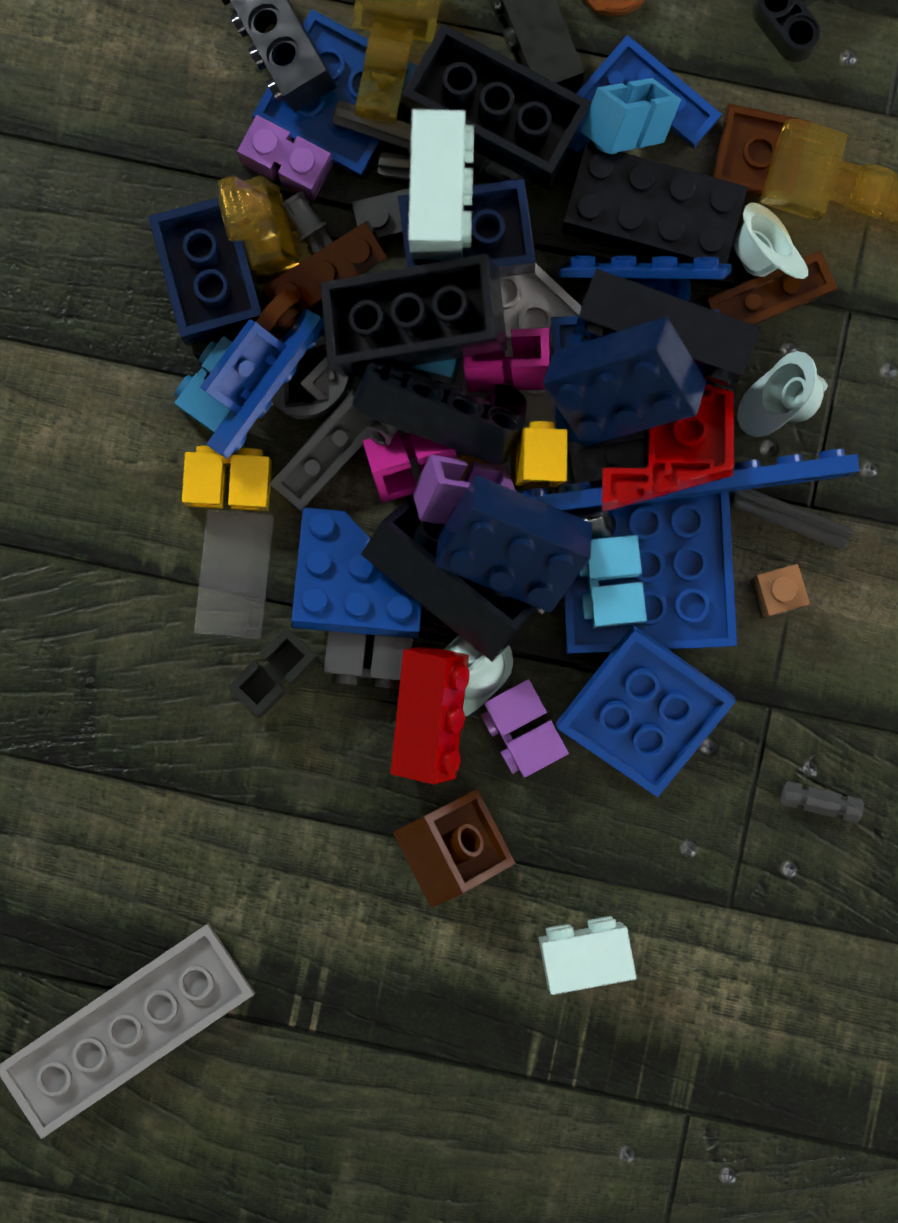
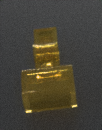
[352,0,442,124]
[759,119,898,225]
[217,176,300,274]

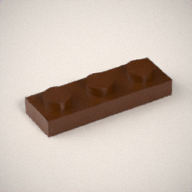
[262,221,390,313]
[705,250,838,325]

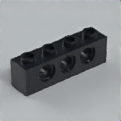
[221,0,337,113]

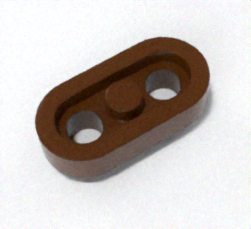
[256,289,301,340]

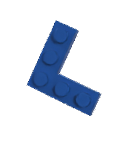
[570,35,722,158]

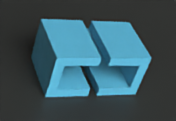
[579,535,647,628]

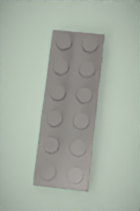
[0,923,255,1139]

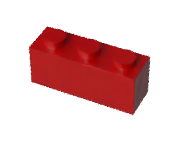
[390,646,470,784]

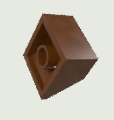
[393,788,516,908]

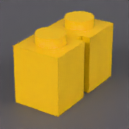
[510,421,567,491]
[182,446,272,511]

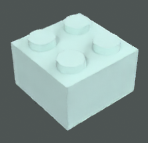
[538,916,637,995]

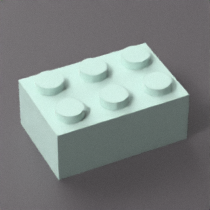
[408,109,474,260]

